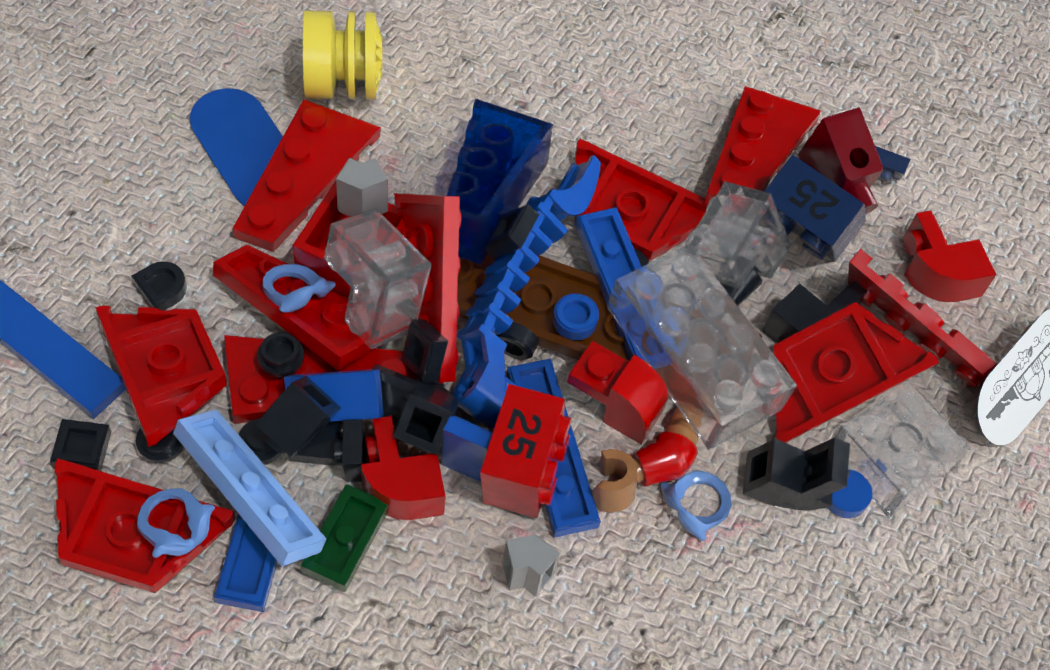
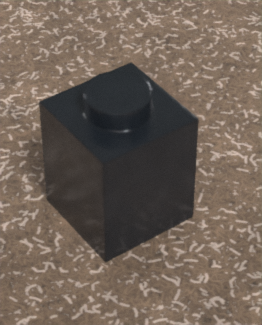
[255,376,341,457]

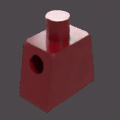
[798,107,883,214]

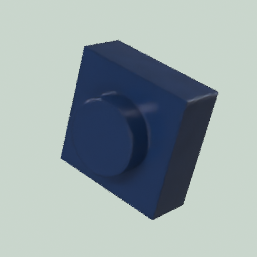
[875,146,911,183]

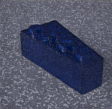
[446,98,553,264]

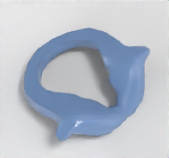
[263,264,335,312]
[661,471,732,541]
[137,488,215,558]

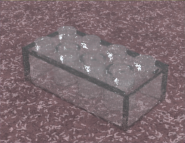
[607,244,797,450]

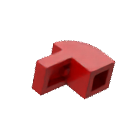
[904,210,997,302]
[567,341,668,445]
[361,416,446,520]

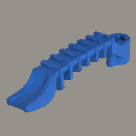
[453,155,601,429]

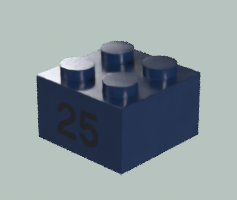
[760,154,866,262]

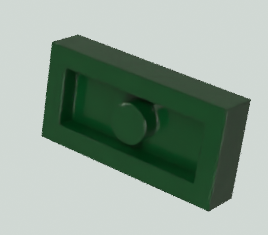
[301,484,388,592]

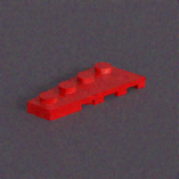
[703,86,822,218]
[232,99,381,252]
[394,193,462,383]
[213,245,404,371]
[848,248,997,388]
[224,335,416,424]

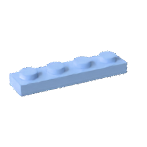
[173,409,326,567]

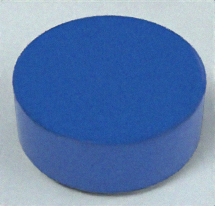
[553,294,599,340]
[827,470,873,518]

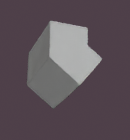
[336,158,388,222]
[502,534,560,597]

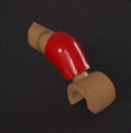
[593,397,709,513]

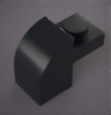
[762,280,867,343]
[372,364,459,455]
[743,437,850,510]

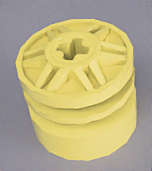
[303,10,382,100]

